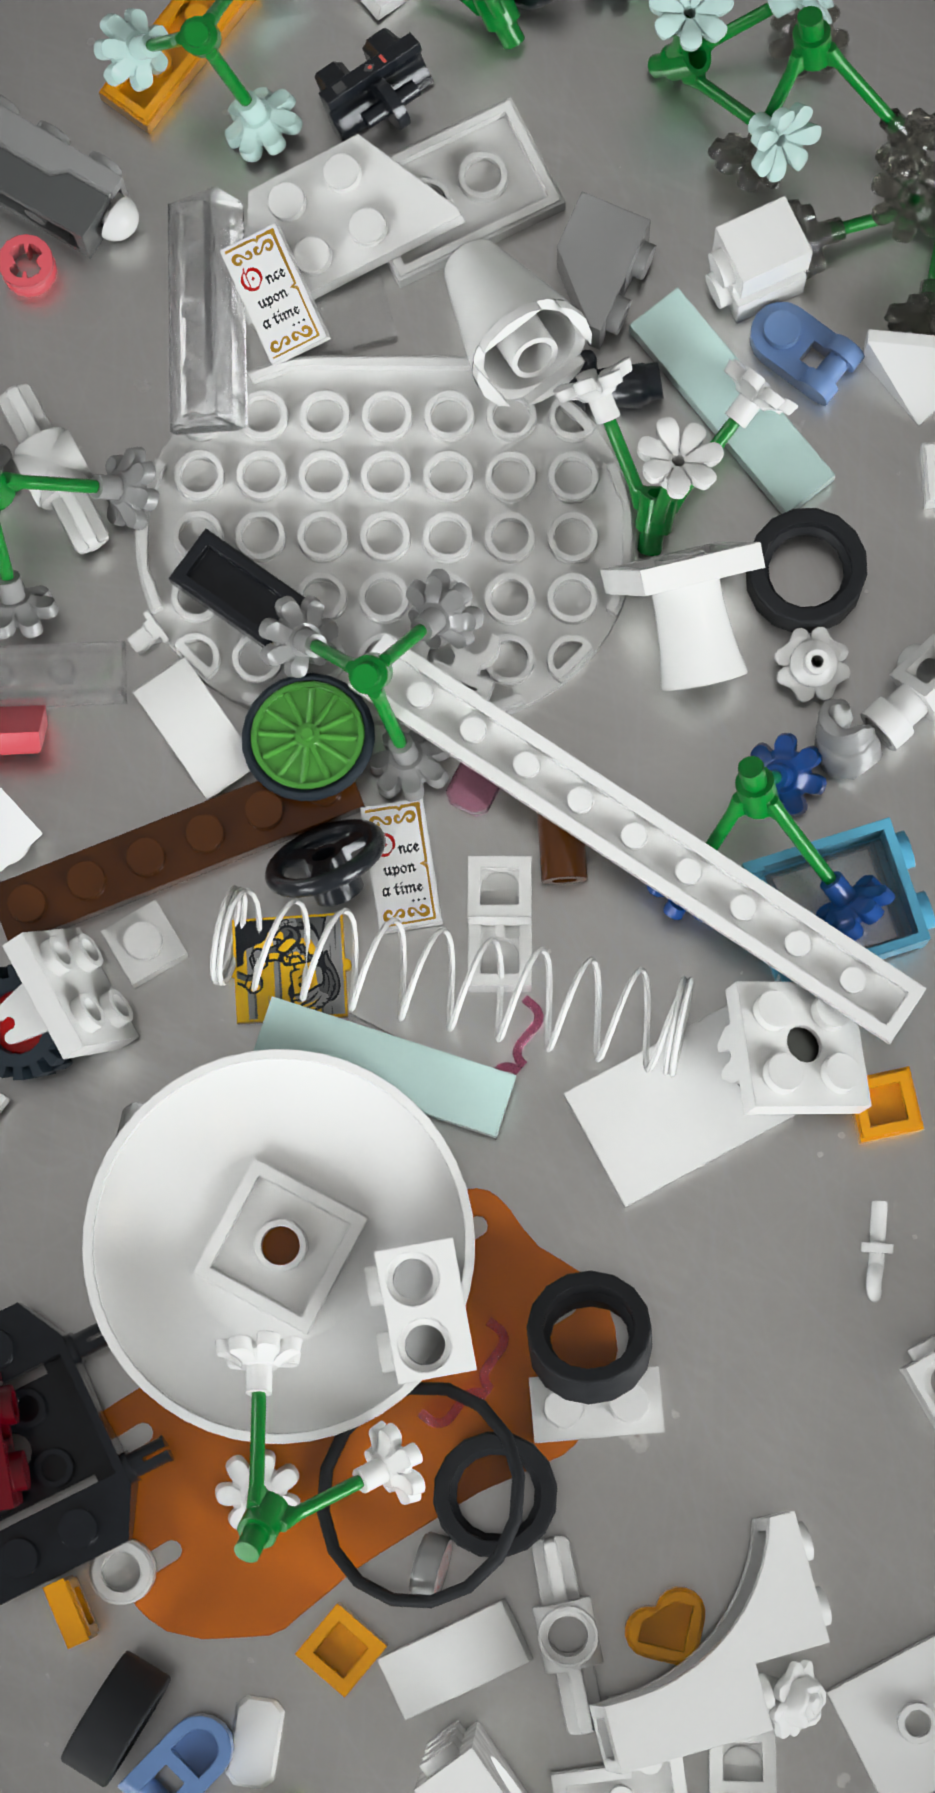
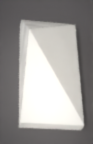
[862,329,935,426]

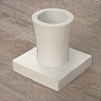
[600,542,765,691]

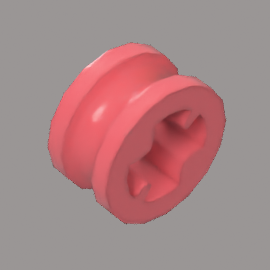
[0,234,57,297]

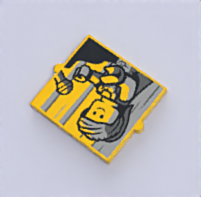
[231,913,352,1025]

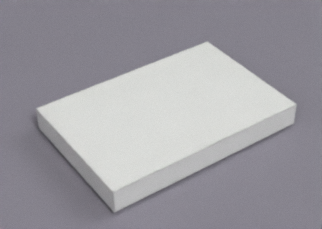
[387,97,565,288]
[564,1005,795,1208]

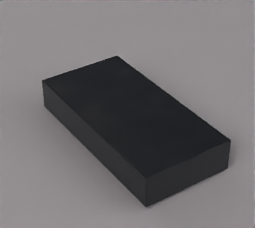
[169,528,305,648]

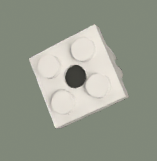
[717,981,872,1115]

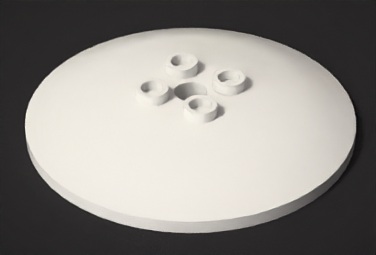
[82,1049,475,1444]

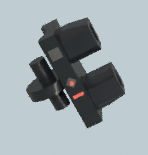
[315,28,434,142]

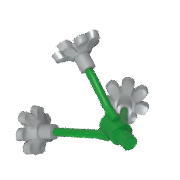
[0,444,159,639]
[259,569,484,802]

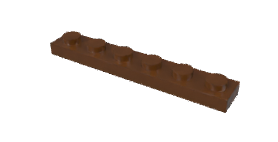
[0,781,365,941]

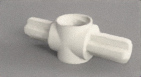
[0,383,109,554]
[531,1535,604,1735]

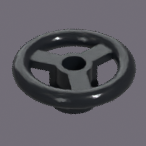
[265,819,386,907]

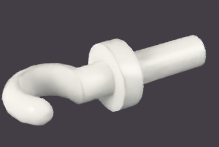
[861,1201,894,1302]

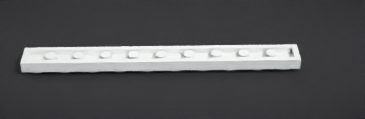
[348,633,927,1045]

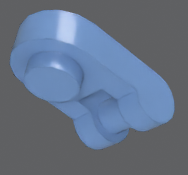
[750,302,865,406]
[117,1713,234,1793]

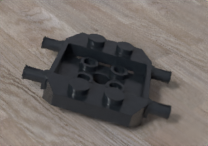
[0,1302,174,1605]

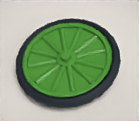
[242,673,375,801]

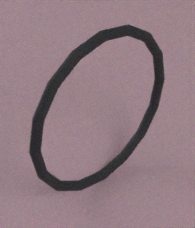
[317,1382,525,1609]

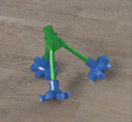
[646,733,895,941]

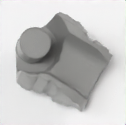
[814,699,883,780]

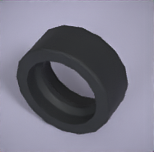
[746,508,868,633]
[527,1270,652,1405]
[433,1431,557,1558]
[61,1651,171,1787]

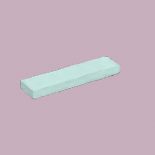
[629,287,835,514]
[253,996,516,1138]

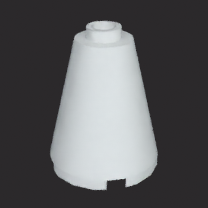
[444,239,592,407]

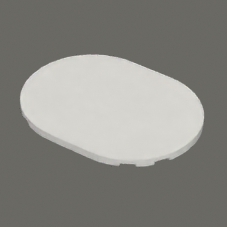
[135,355,636,725]

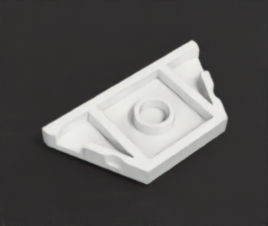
[244,134,465,331]

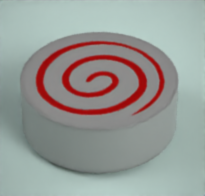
[409,1531,453,1595]

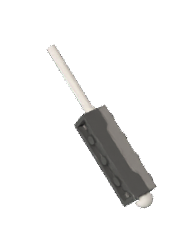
[0,94,139,259]

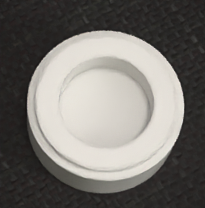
[89,1539,157,1605]

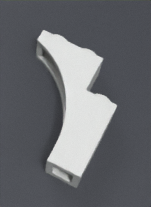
[589,1511,832,1775]

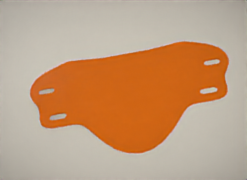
[103,1188,618,1639]

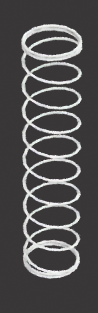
[210,885,694,1078]

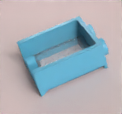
[741,817,935,982]

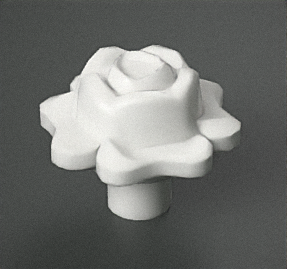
[774,626,851,702]
[765,1659,826,1739]

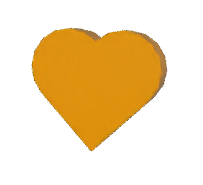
[625,1586,705,1665]

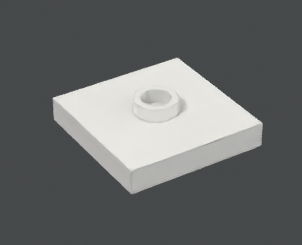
[825,1633,935,1793]

